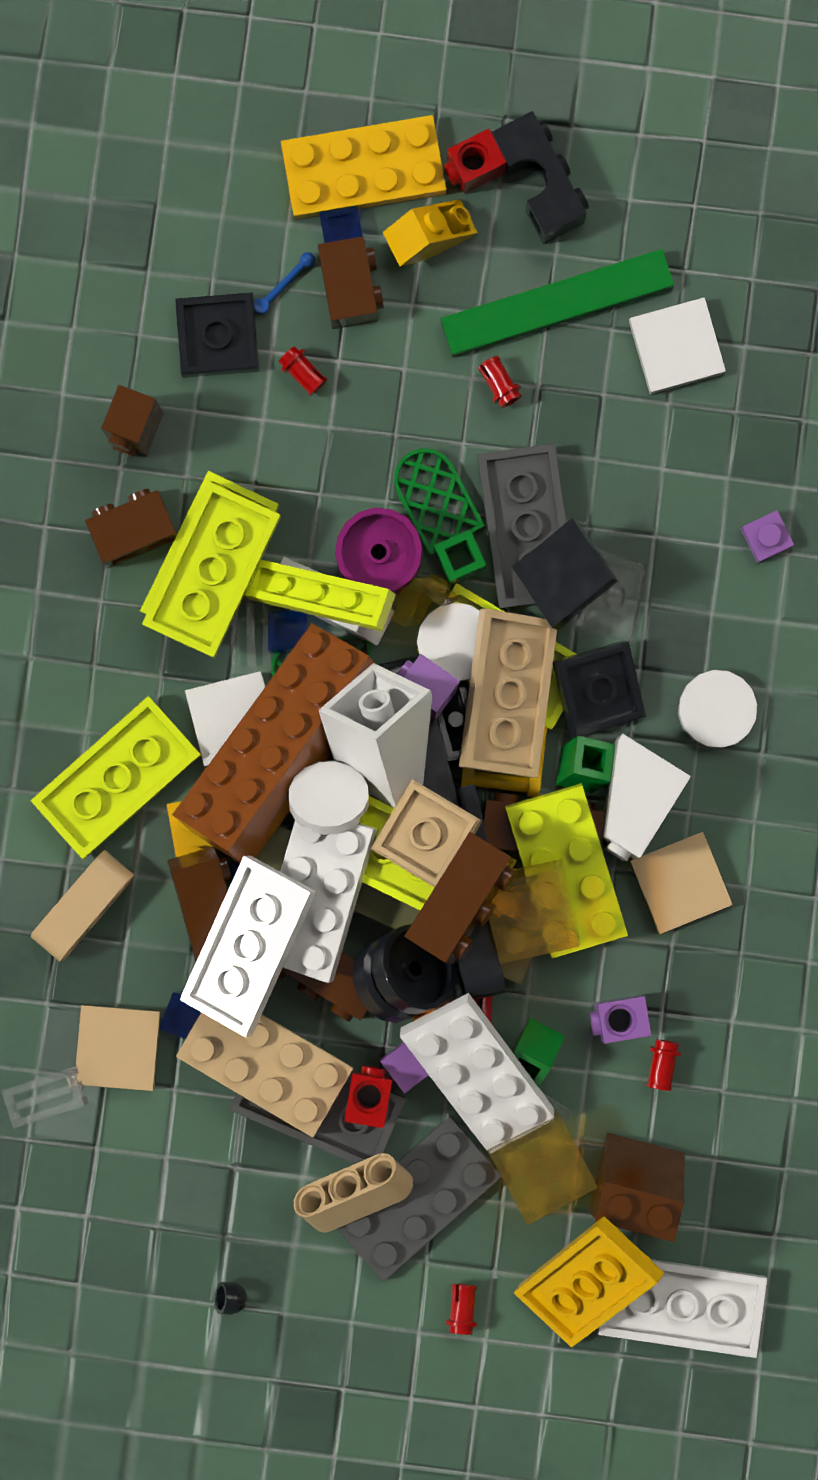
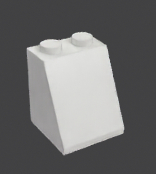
[318,663,432,808]
[602,734,691,861]

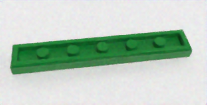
[440,249,674,357]

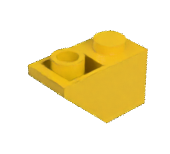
[382,199,478,266]

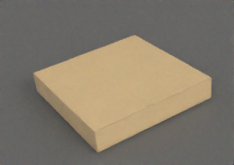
[371,779,483,888]
[629,832,733,934]
[74,1005,161,1091]

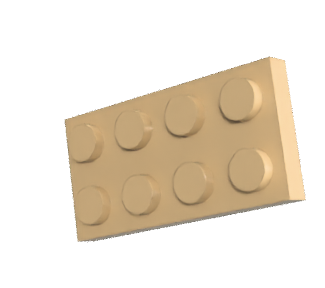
[459,608,557,778]
[176,1012,354,1138]

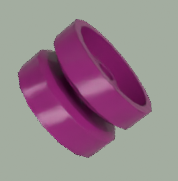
[335,507,422,597]

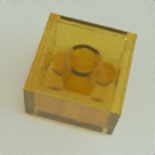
[489,859,580,964]
[489,1111,598,1225]

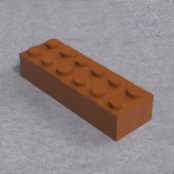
[172,623,376,864]

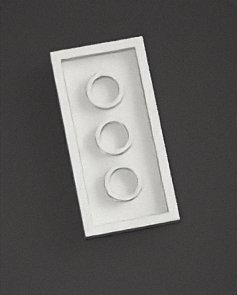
[280,821,378,983]
[180,855,317,1037]
[400,993,554,1151]
[597,1259,767,1358]

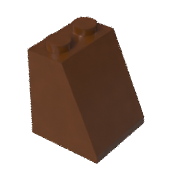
[588,1132,685,1242]

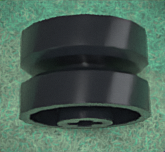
[353,924,457,1023]

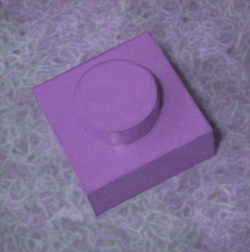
[740,510,794,563]

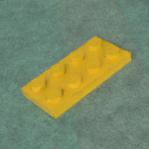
[281,115,446,220]
[514,1216,664,1348]

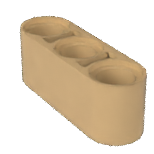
[30,850,135,962]
[294,1153,413,1233]

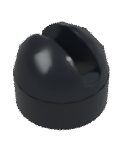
[215,1282,247,1315]

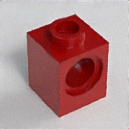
[444,128,507,194]
[344,1066,392,1128]

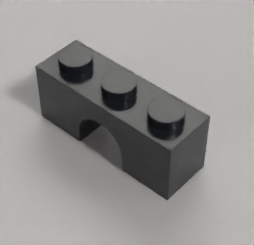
[491,111,589,244]

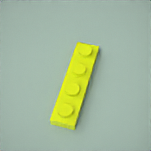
[244,560,396,632]

